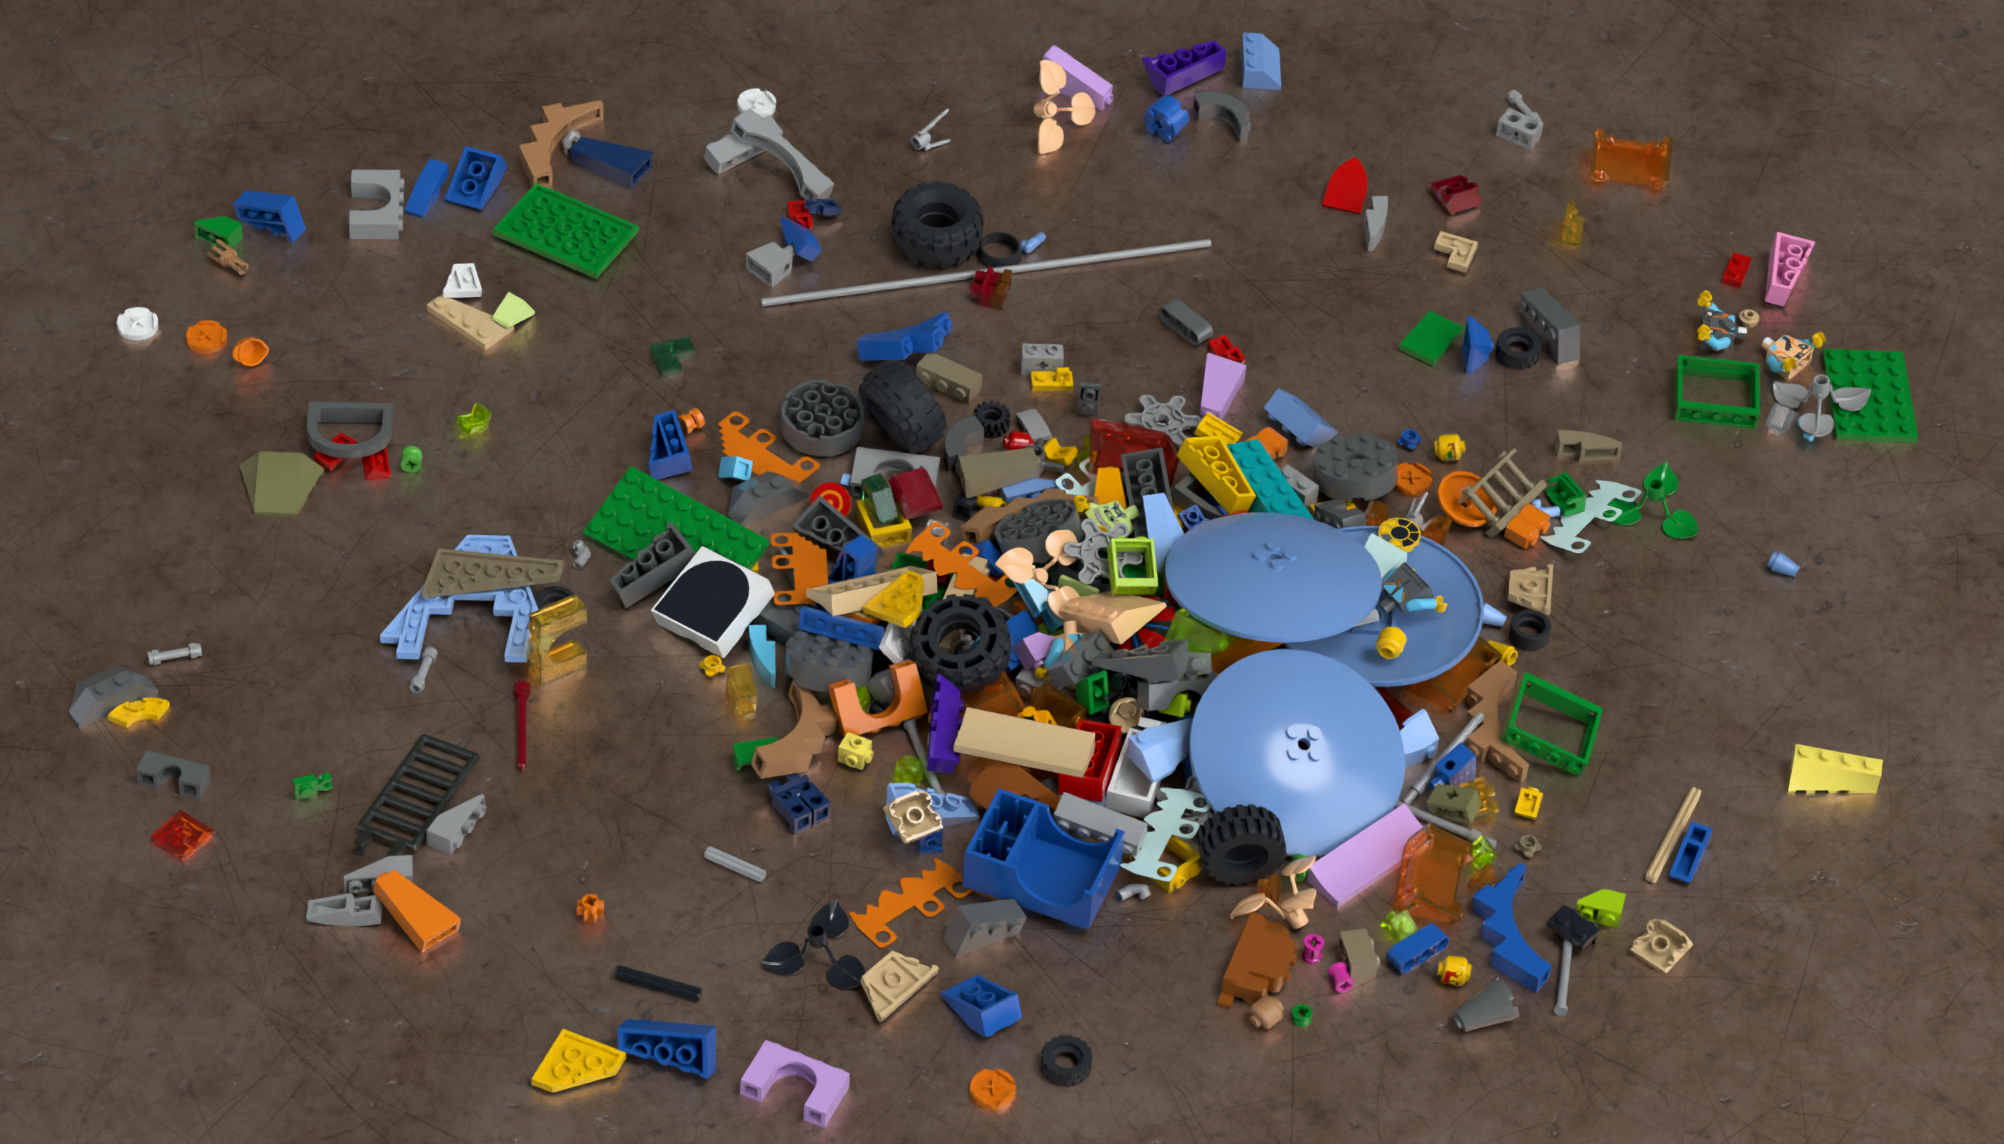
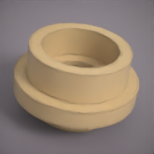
[1739,309,1759,328]

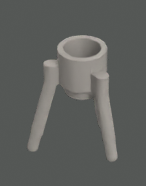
[910,109,951,151]
[1405,492,1444,533]

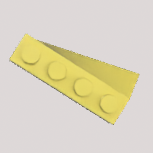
[1788,744,1883,793]

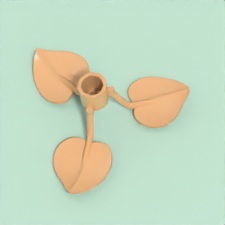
[1034,60,1095,154]
[995,530,1080,622]
[1230,855,1317,929]

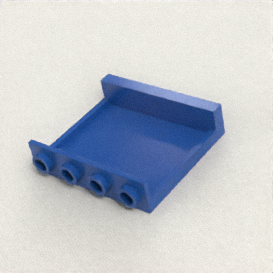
[798,580,888,650]

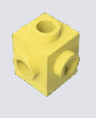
[838,732,874,770]

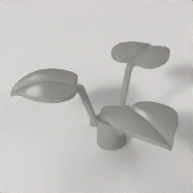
[1773,374,1871,437]

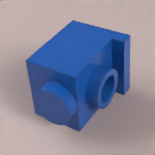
[918,821,943,854]

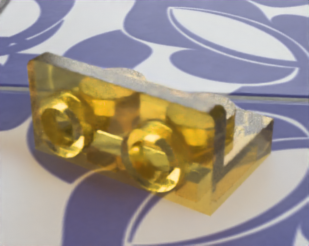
[1561,200,1584,246]
[1459,776,1500,822]

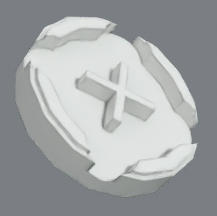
[737,88,776,118]
[116,307,159,341]

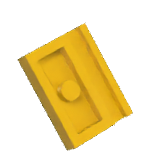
[1194,412,1243,445]

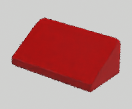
[362,447,391,480]

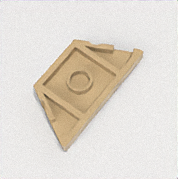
[1508,564,1553,615]
[860,951,939,1022]

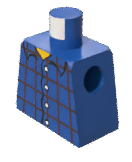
[1428,742,1476,791]

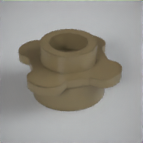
[1515,835,1541,857]

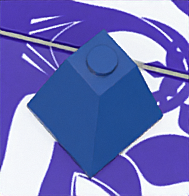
[1462,316,1494,374]

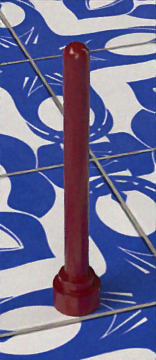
[513,681,531,770]

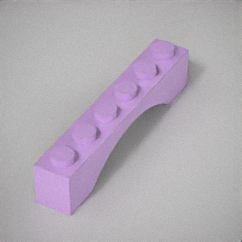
[1013,632,1055,670]

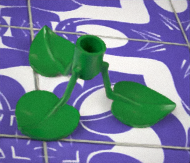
[1603,462,1698,539]

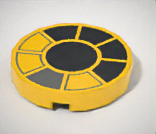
[1378,518,1421,552]

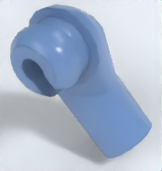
[1020,232,1046,253]

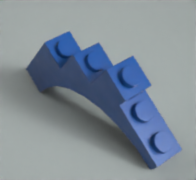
[1472,862,1552,993]

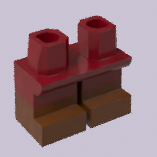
[969,266,1012,310]

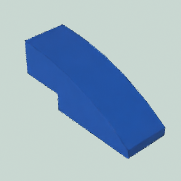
[405,158,449,219]
[780,217,822,261]
[1669,821,1713,884]

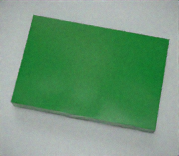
[1398,311,1465,366]

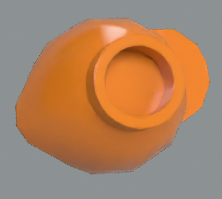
[232,337,269,367]

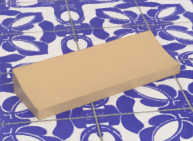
[806,566,938,616]
[954,707,1095,778]

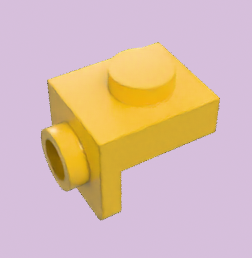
[1042,438,1079,466]

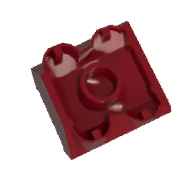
[1428,174,1482,216]
[888,466,944,520]

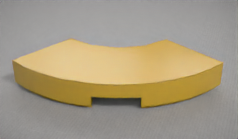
[108,698,170,728]

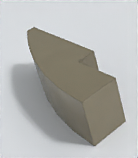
[1554,430,1623,462]

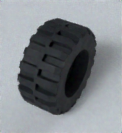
[1197,804,1287,885]

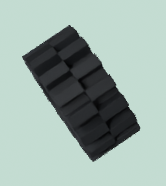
[973,400,1010,438]

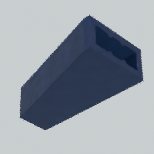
[570,137,653,189]

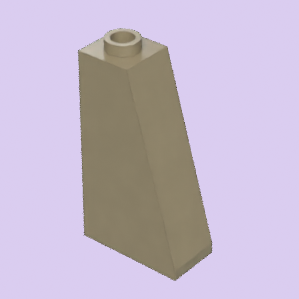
[959,448,1040,498]

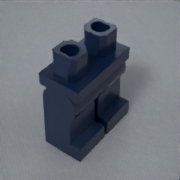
[768,773,831,835]

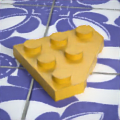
[862,570,924,628]
[531,1029,626,1093]

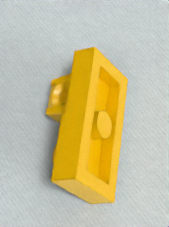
[1030,367,1074,392]

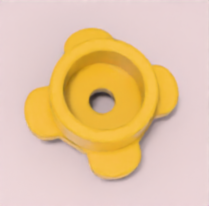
[700,655,725,677]

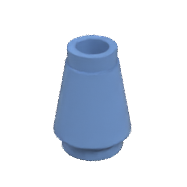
[1767,551,1800,577]

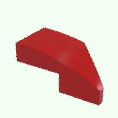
[787,200,813,230]
[1207,335,1246,364]

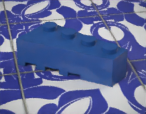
[618,1019,717,1079]

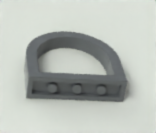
[307,402,394,458]
[1171,473,1250,520]

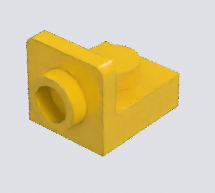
[1514,787,1543,820]

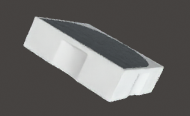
[651,546,775,658]

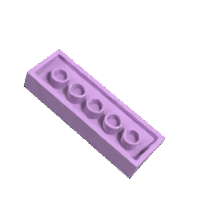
[1306,803,1434,908]

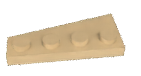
[427,295,514,350]

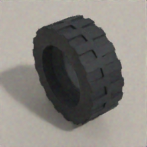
[1495,327,1542,370]
[1040,1035,1093,1087]

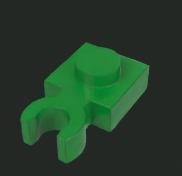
[292,773,333,800]

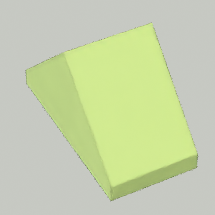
[492,292,535,328]

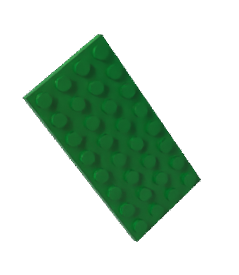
[583,466,770,583]

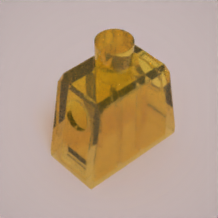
[725,664,758,720]

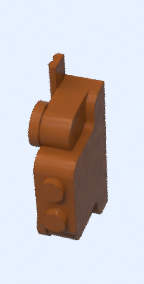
[967,756,1061,812]
[1217,912,1298,1008]

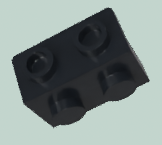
[1547,904,1600,950]

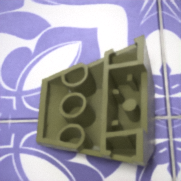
[239,451,324,516]

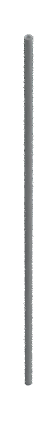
[761,239,1211,307]

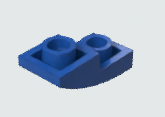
[1177,504,1209,532]

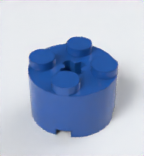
[1144,95,1189,142]

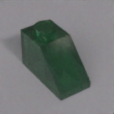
[861,473,899,525]

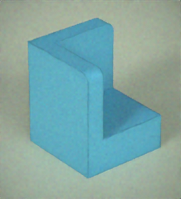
[718,456,753,482]

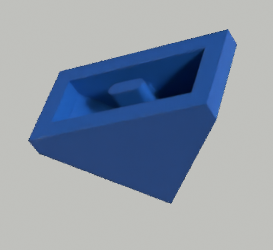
[964,539,1003,576]

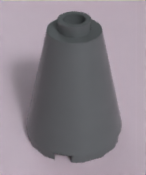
[1452,977,1519,1032]

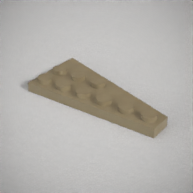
[421,548,564,599]

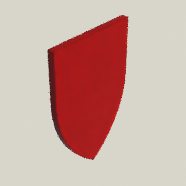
[1322,157,1368,214]

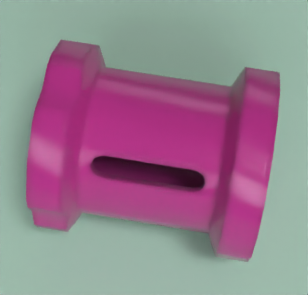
[1302,934,1324,964]
[1328,962,1355,993]

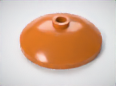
[1437,471,1497,527]

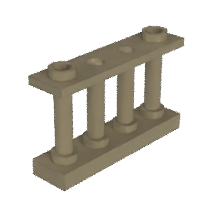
[1457,448,1547,539]

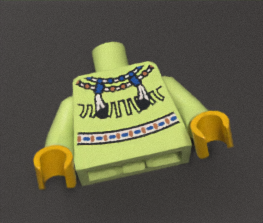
[1073,495,1140,538]

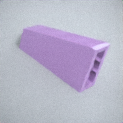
[1043,45,1114,111]
[1200,353,1247,420]

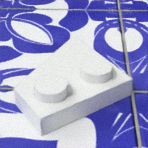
[442,263,482,298]

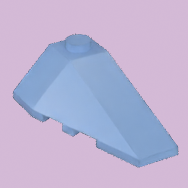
[1143,493,1184,574]
[1400,709,1439,768]
[1127,718,1193,783]
[886,783,980,835]

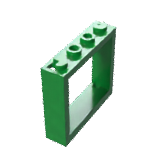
[1675,355,1760,429]
[1500,672,1603,777]

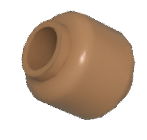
[1249,995,1284,1029]

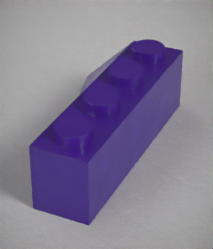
[1142,40,1227,96]
[926,674,964,774]

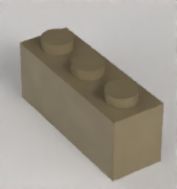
[916,352,982,404]

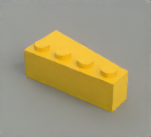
[1176,435,1256,514]

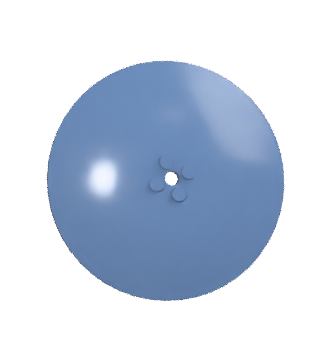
[1165,512,1382,643]
[1283,526,1484,687]
[1189,649,1405,858]

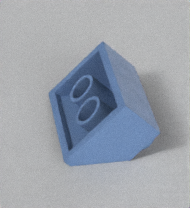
[1241,33,1281,90]
[1264,388,1338,447]

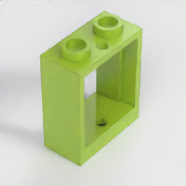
[1107,536,1158,595]

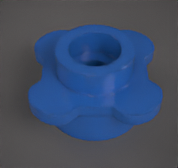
[1397,429,1421,450]

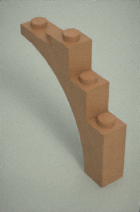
[519,100,603,188]
[960,488,1099,547]
[1465,660,1529,783]
[751,679,838,779]

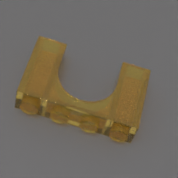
[528,594,587,687]

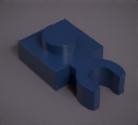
[803,199,842,217]

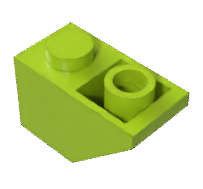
[1159,692,1192,717]
[1576,889,1626,928]

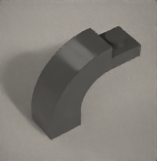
[1193,92,1251,142]
[944,415,984,476]

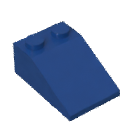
[444,146,507,211]
[977,609,1041,677]
[941,974,1022,1037]

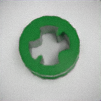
[1291,1004,1312,1027]

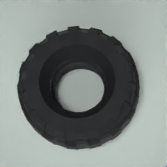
[891,182,983,269]
[858,359,947,454]
[910,594,1011,695]

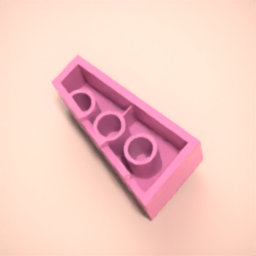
[1765,232,1815,306]

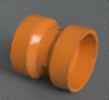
[677,408,705,435]

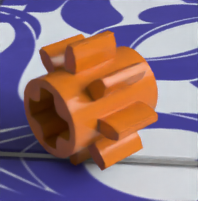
[577,894,604,922]

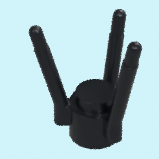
[1088,665,1133,700]

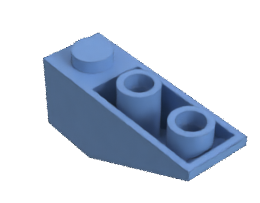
[997,478,1066,505]

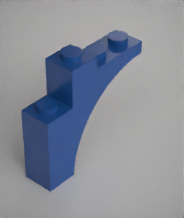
[856,312,952,360]

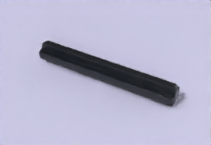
[614,965,702,1001]

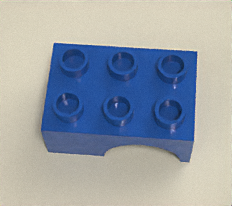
[962,789,1125,930]

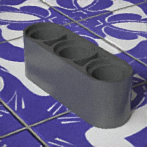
[1158,299,1213,346]

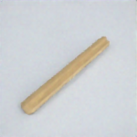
[1645,787,1701,883]

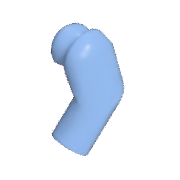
[1530,499,1560,517]

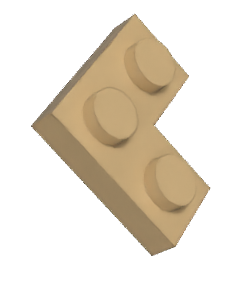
[1434,231,1478,273]

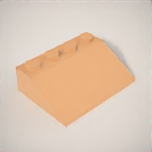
[1059,591,1167,644]

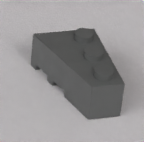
[943,898,1027,957]

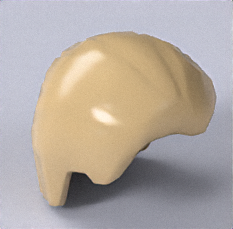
[1109,697,1143,734]

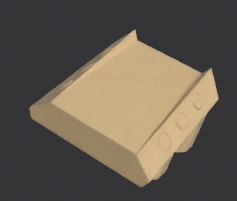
[883,791,944,844]
[1629,919,1693,974]

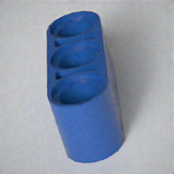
[1386,923,1450,974]

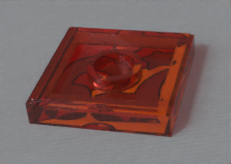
[150,809,215,863]

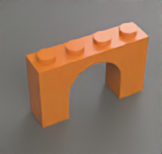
[828,659,928,737]

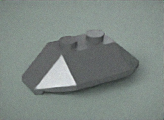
[727,471,809,527]
[68,665,158,728]

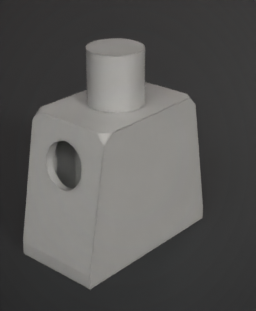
[746,242,795,288]

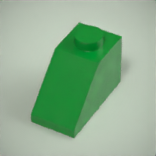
[194,216,243,250]
[1076,670,1109,715]

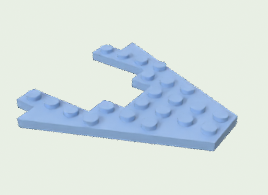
[380,535,551,662]

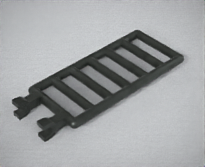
[354,734,480,857]

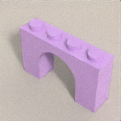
[740,1040,850,1128]

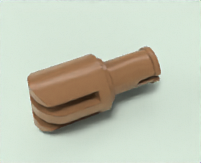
[207,239,248,275]

